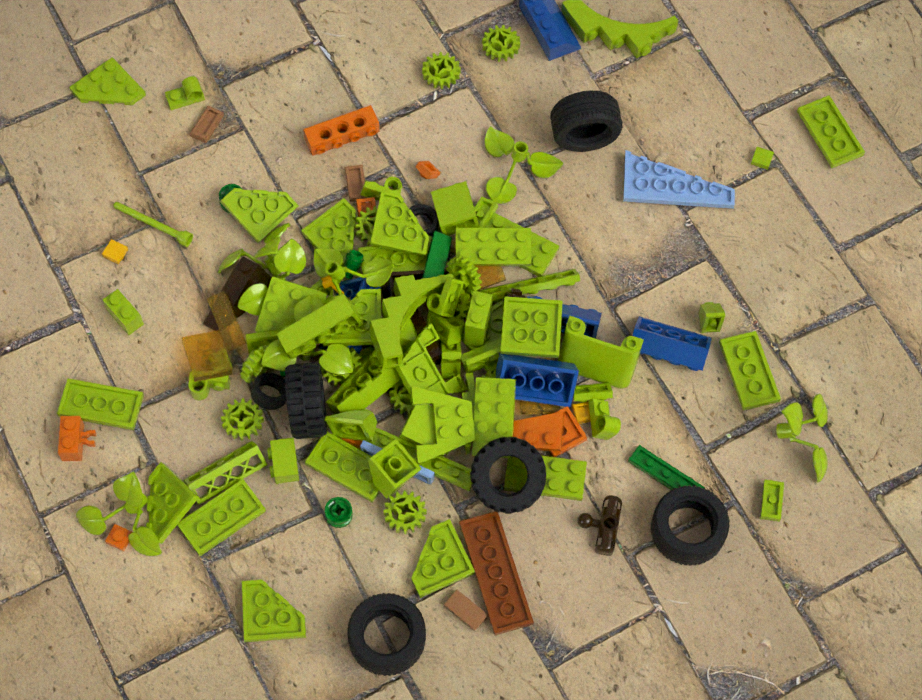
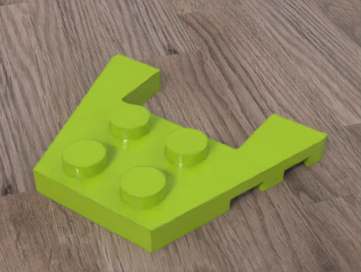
[395,323,467,396]
[411,386,475,464]

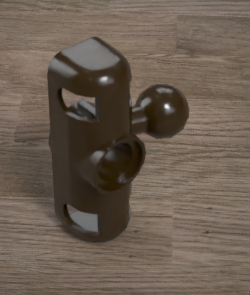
[578,495,622,556]

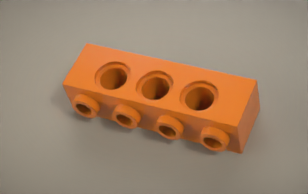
[303,105,380,156]

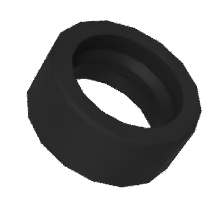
[409,204,439,236]
[251,373,286,410]

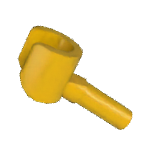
[321,275,344,294]

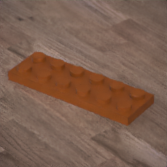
[459,511,534,636]

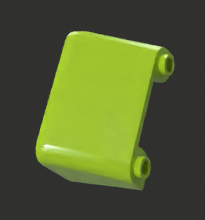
[558,316,644,389]

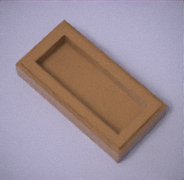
[190,106,224,143]
[344,165,368,202]
[444,590,488,631]

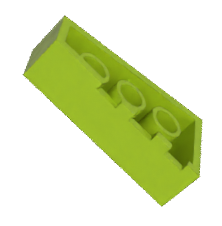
[277,294,365,359]
[326,350,401,414]

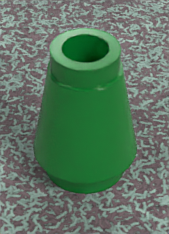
[344,250,364,279]

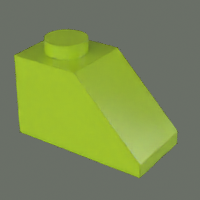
[698,302,725,333]

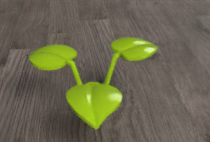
[485,126,563,204]
[218,223,290,277]
[238,238,306,316]
[314,249,394,305]
[262,295,353,375]
[776,394,828,483]
[76,471,162,556]

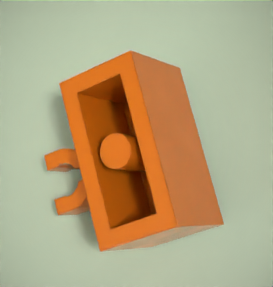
[58,416,96,461]

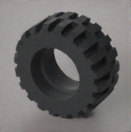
[285,362,327,439]
[470,437,546,514]

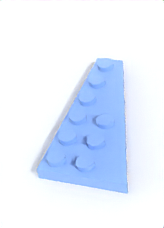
[623,150,735,209]

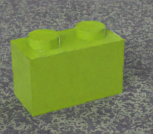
[102,289,144,336]
[267,437,300,484]

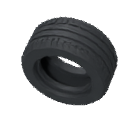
[550,90,623,152]
[651,485,730,566]
[347,593,426,676]

